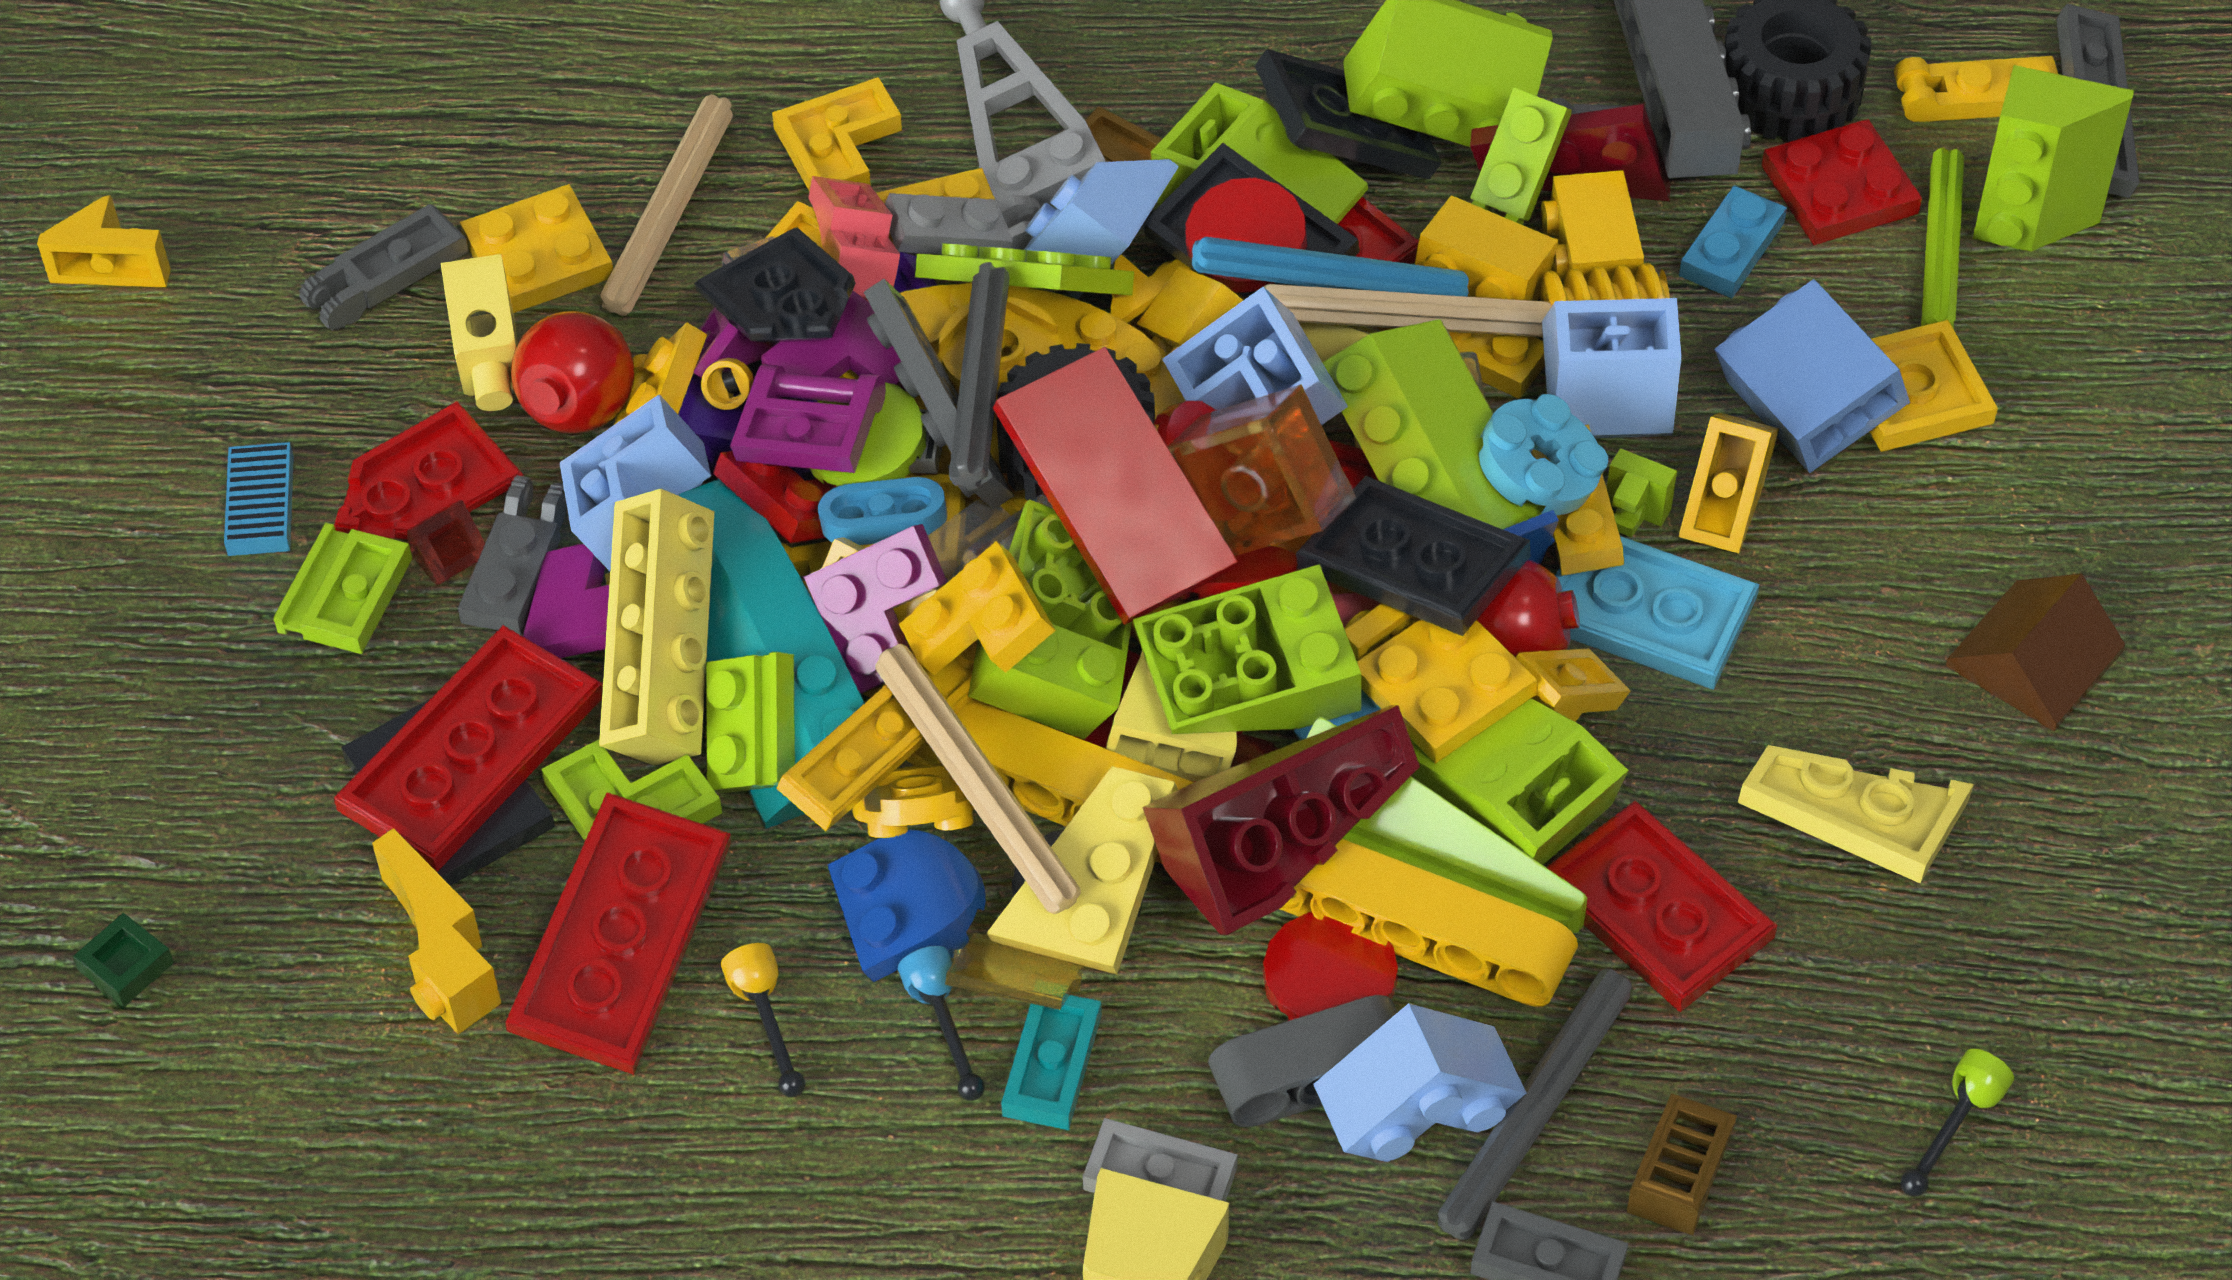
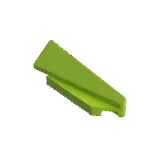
[1307,717,1587,933]

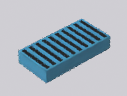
[224,442,294,556]

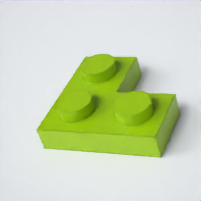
[542,739,722,840]

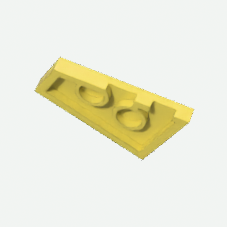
[1738,745,1974,883]
[987,766,1178,975]

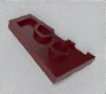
[1470,104,1671,202]

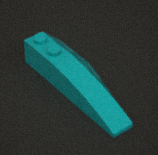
[679,479,879,829]

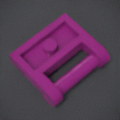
[730,364,886,473]

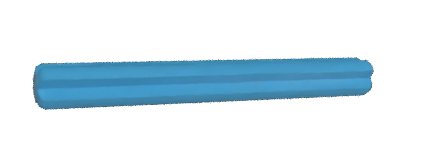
[1192,237,1469,297]

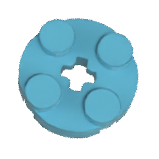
[1479,394,1609,515]

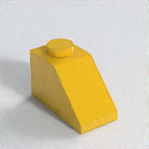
[1678,413,1779,554]

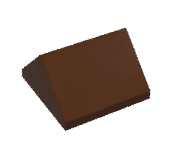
[1946,573,2125,732]

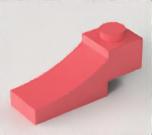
[808,176,900,302]

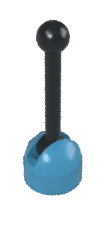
[897,946,985,1101]

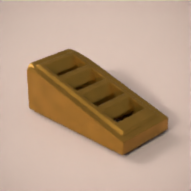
[1627,1093,1737,1235]

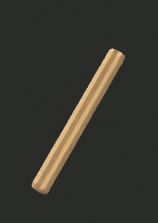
[600,94,733,316]
[1264,284,1551,337]
[875,644,1081,914]

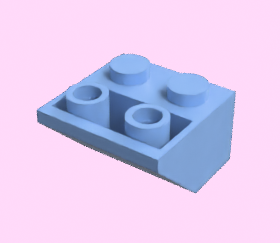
[1542,298,1681,438]

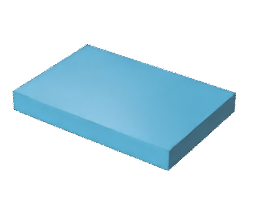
[1555,536,1760,690]

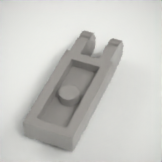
[885,193,1041,256]

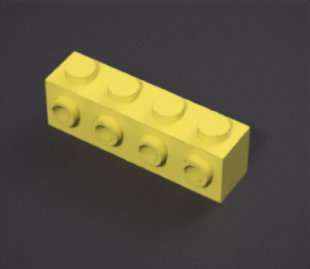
[599,489,715,766]

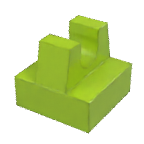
[1607,448,1677,538]

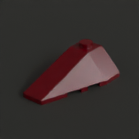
[1142,705,1420,935]

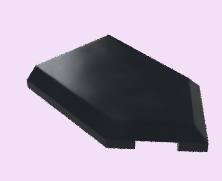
[694,227,856,342]

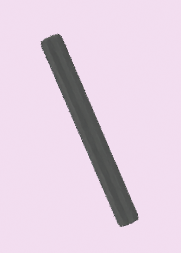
[949,262,1010,491]
[1438,968,1632,1241]

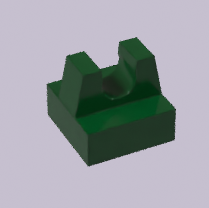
[73,912,174,1009]

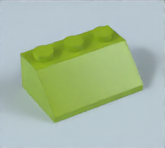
[1343,0,1553,147]
[1973,65,2134,252]

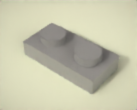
[1083,1118,1238,1202]

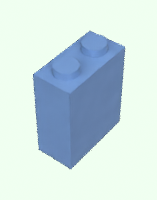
[1714,279,1910,473]

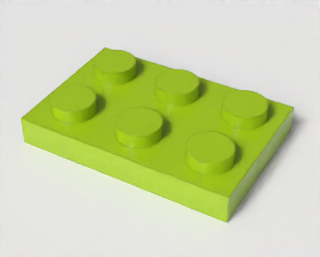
[915,243,1134,296]

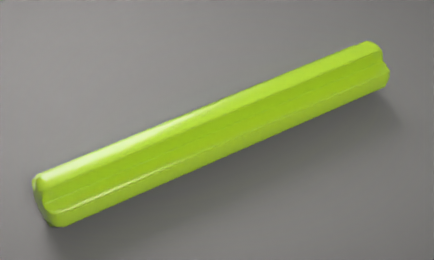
[1921,147,1964,329]

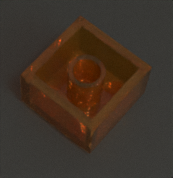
[1167,384,1356,556]

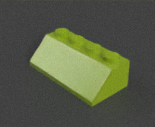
[1322,319,1557,529]

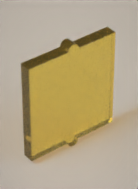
[945,933,1086,1010]

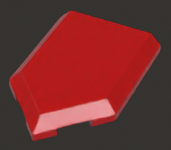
[334,401,524,541]

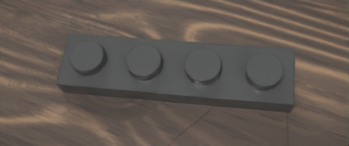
[2056,3,2140,198]
[864,279,1014,509]

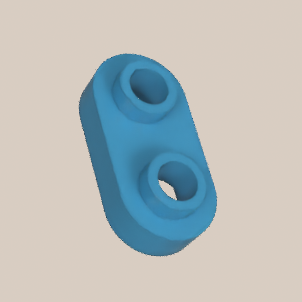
[818,477,948,545]

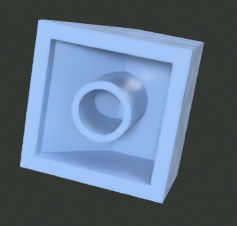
[1025,159,1179,299]

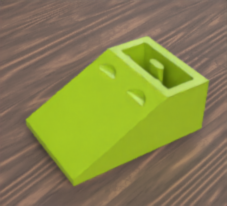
[1151,82,1368,224]
[968,499,1132,739]
[1133,564,1361,734]
[1410,698,1629,865]

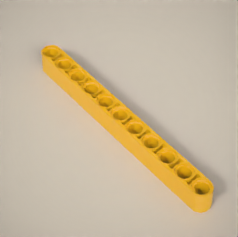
[906,699,1578,1007]

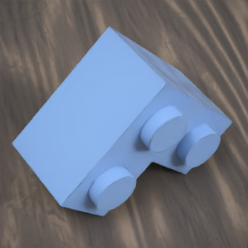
[1162,287,1348,442]
[560,394,711,571]
[1313,1003,1527,1162]

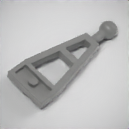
[940,0,1106,207]

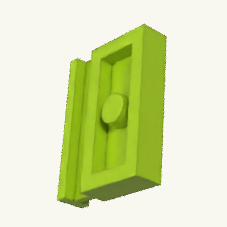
[273,523,412,654]
[706,652,795,793]

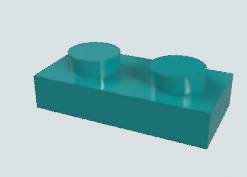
[1001,988,1102,1130]

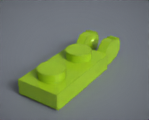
[1470,88,1572,225]

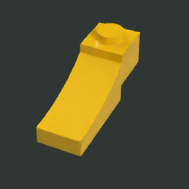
[372,828,502,1035]

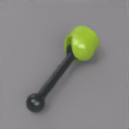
[1900,1048,2014,1197]

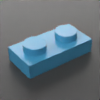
[1679,185,1787,299]

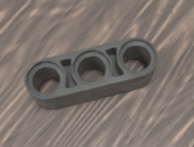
[1208,995,1398,1127]

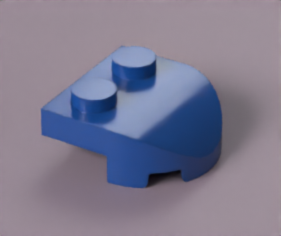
[827,830,986,982]

